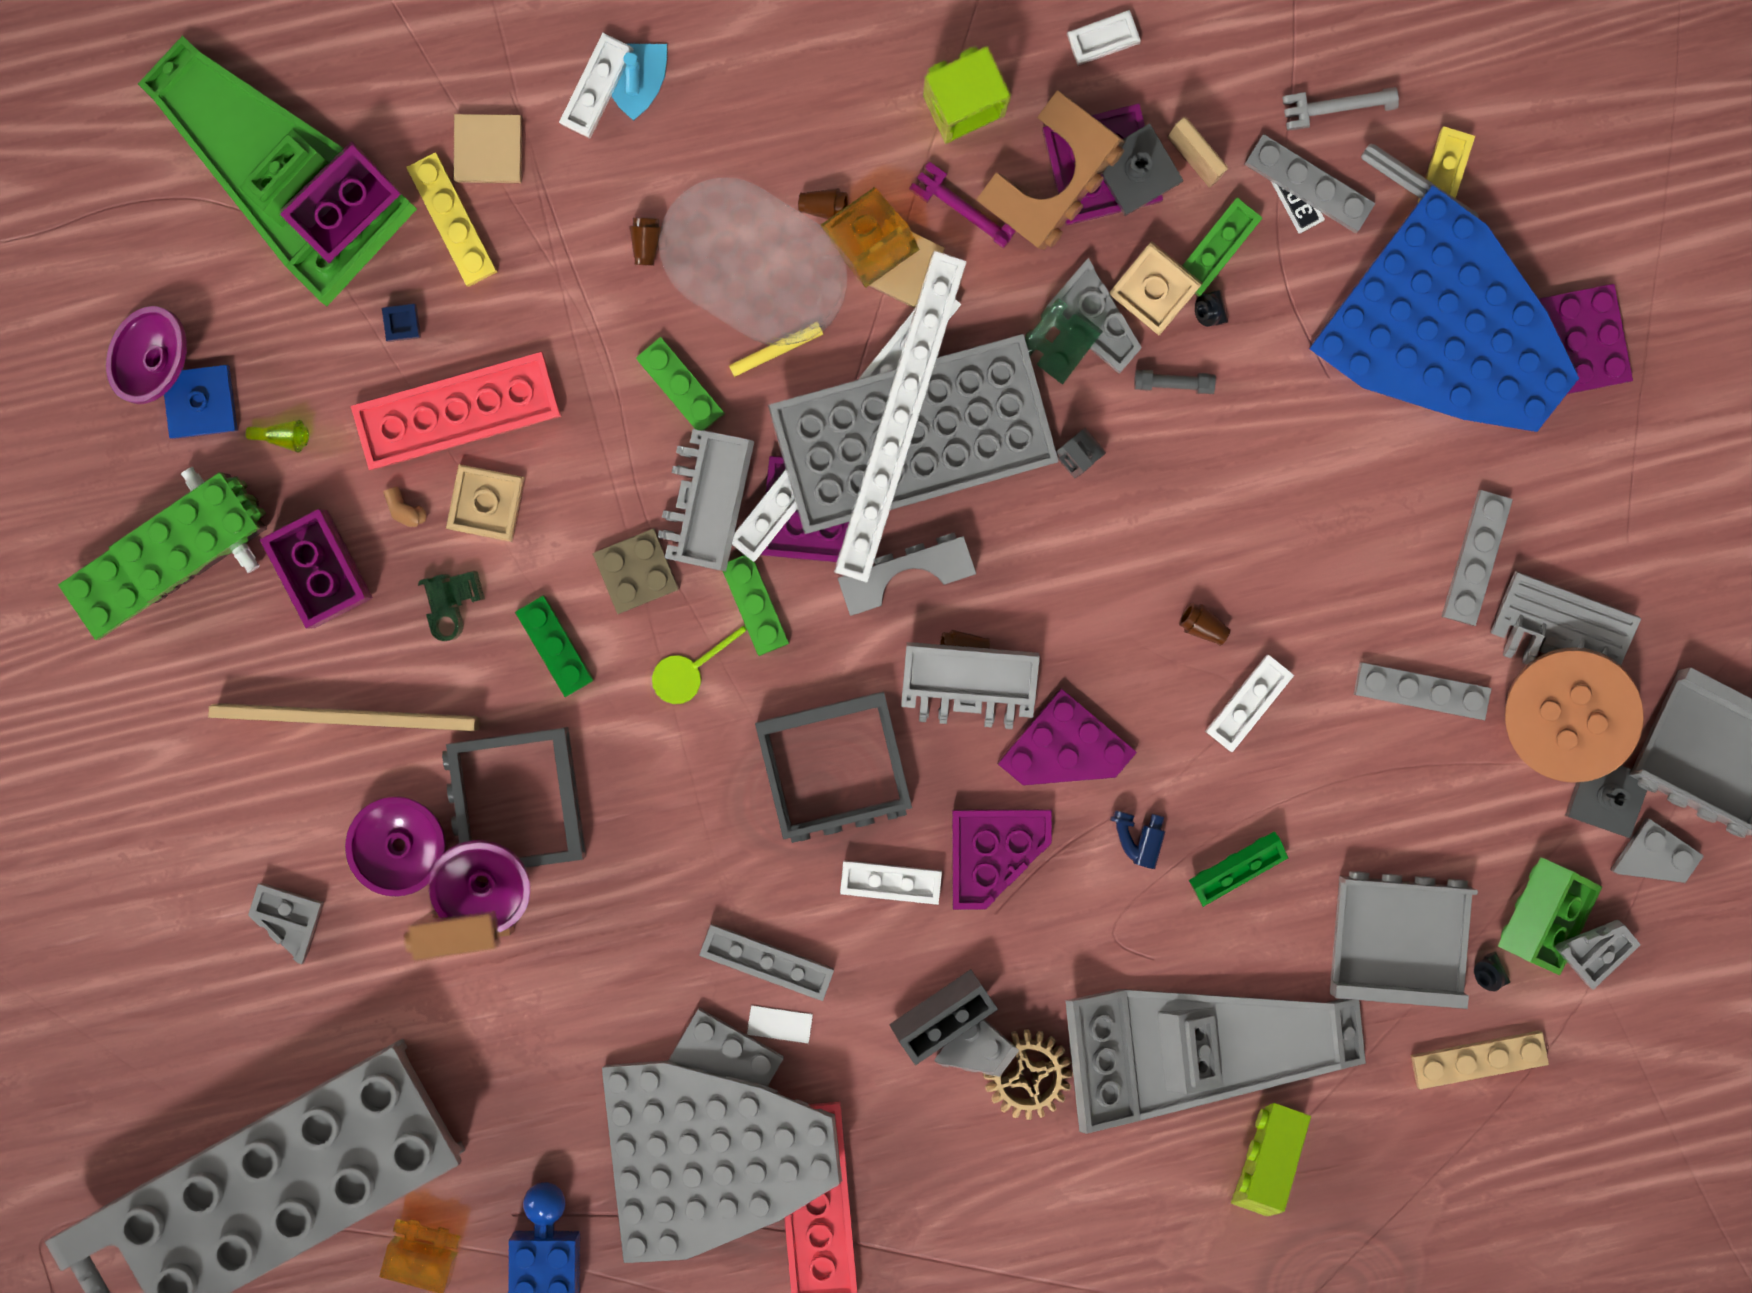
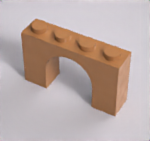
[976,90,1125,250]
[404,910,515,961]

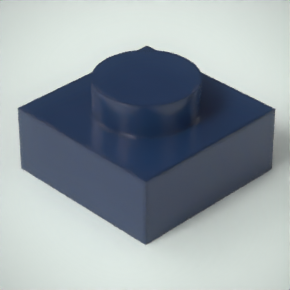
[382,304,421,342]

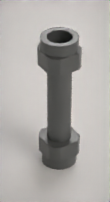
[1134,370,1216,394]

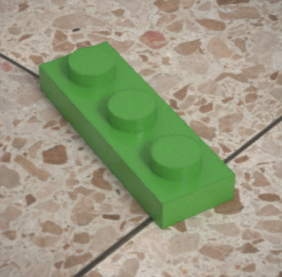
[1182,198,1262,297]
[636,337,725,431]
[723,555,789,656]

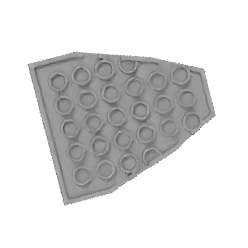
[602,1060,842,1263]

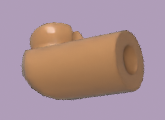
[383,487,427,527]

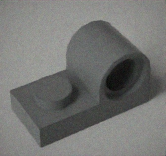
[1056,428,1106,479]

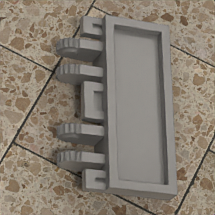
[658,429,754,572]
[1491,571,1641,665]
[901,642,1040,729]

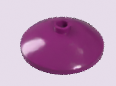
[106,306,187,404]
[345,797,446,897]
[429,840,531,933]

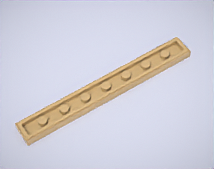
[208,703,480,731]

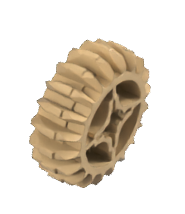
[983,1029,1073,1120]

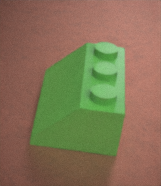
[1498,857,1602,975]

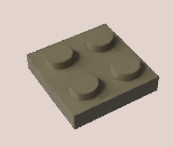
[593,529,679,614]

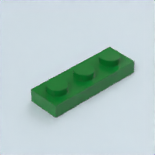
[515,595,595,697]
[1189,831,1288,907]

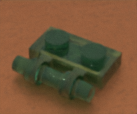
[1025,298,1103,385]

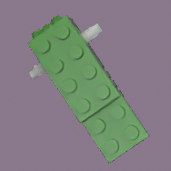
[58,467,267,640]

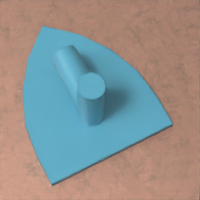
[612,44,667,121]

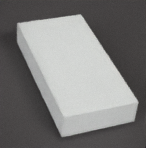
[1067,10,1141,66]

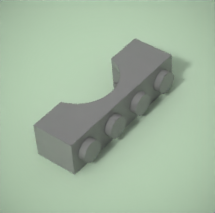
[838,532,976,616]

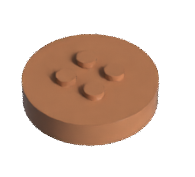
[1505,647,1644,783]

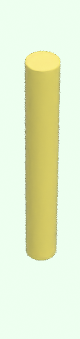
[729,323,823,377]

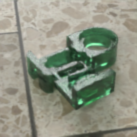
[418,571,485,642]

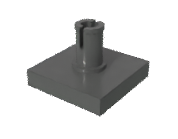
[1101,123,1184,216]
[1565,766,1647,838]

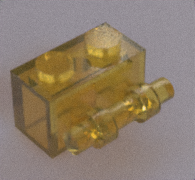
[379,1219,461,1293]

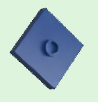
[164,365,238,439]

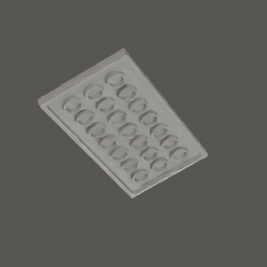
[768,334,1059,534]

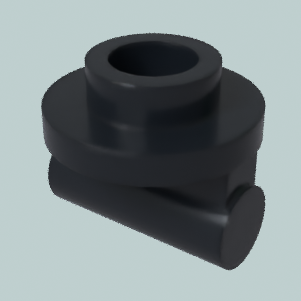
[1195,290,1228,327]
[1474,952,1511,992]

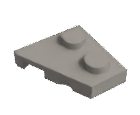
[1610,818,1704,883]
[248,883,324,964]
[1555,920,1641,990]
[934,1019,1019,1077]

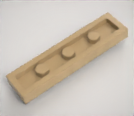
[1411,1031,1549,1089]

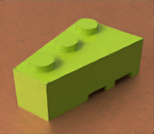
[1231,1103,1311,1217]

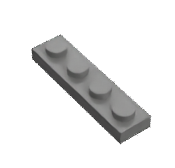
[1244,134,1376,234]
[1441,490,1513,626]
[1353,663,1491,720]
[699,923,834,1001]

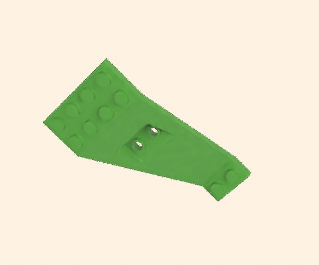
[138,36,417,307]

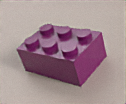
[260,509,373,629]

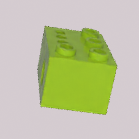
[923,46,1010,144]

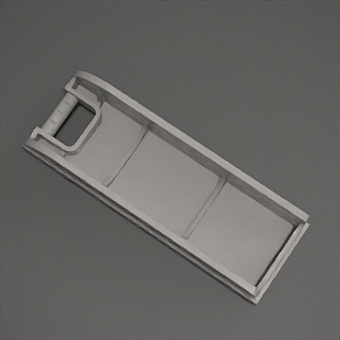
[45,1039,465,1293]

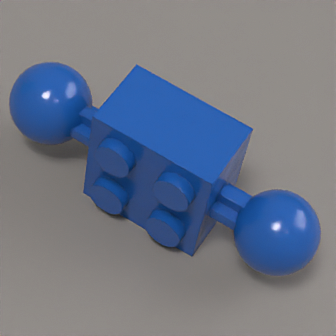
[508,1182,580,1293]

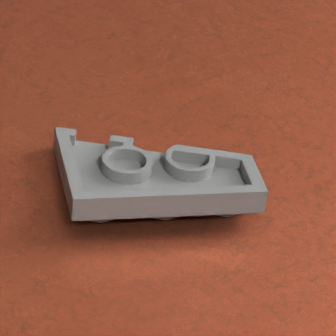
[1044,258,1142,374]
[669,1008,784,1086]

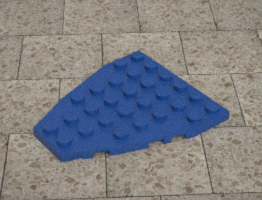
[1309,185,1579,432]

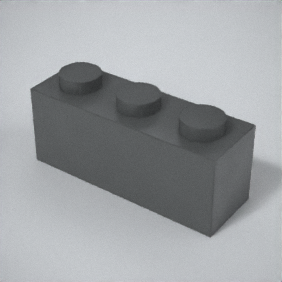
[889,969,998,1066]

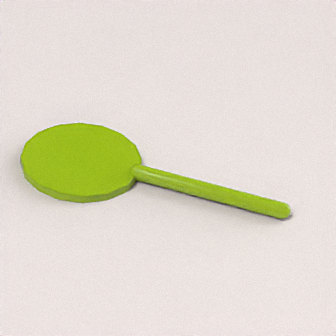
[652,626,746,704]

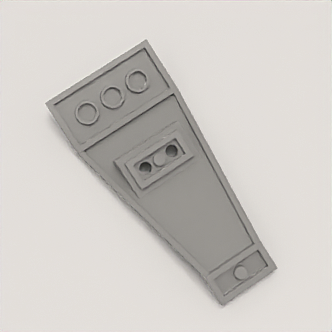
[1065,989,1366,1134]

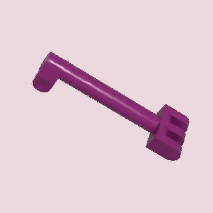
[909,162,1016,249]

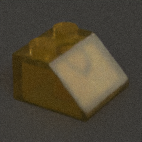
[821,187,920,288]

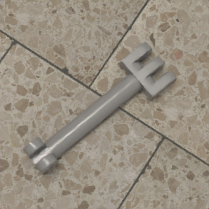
[1282,87,1399,130]

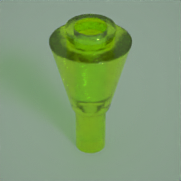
[246,420,309,453]

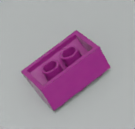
[280,141,401,263]

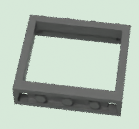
[755,691,912,843]
[442,727,586,867]

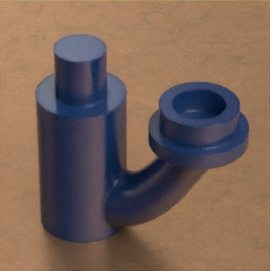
[1110,810,1166,869]

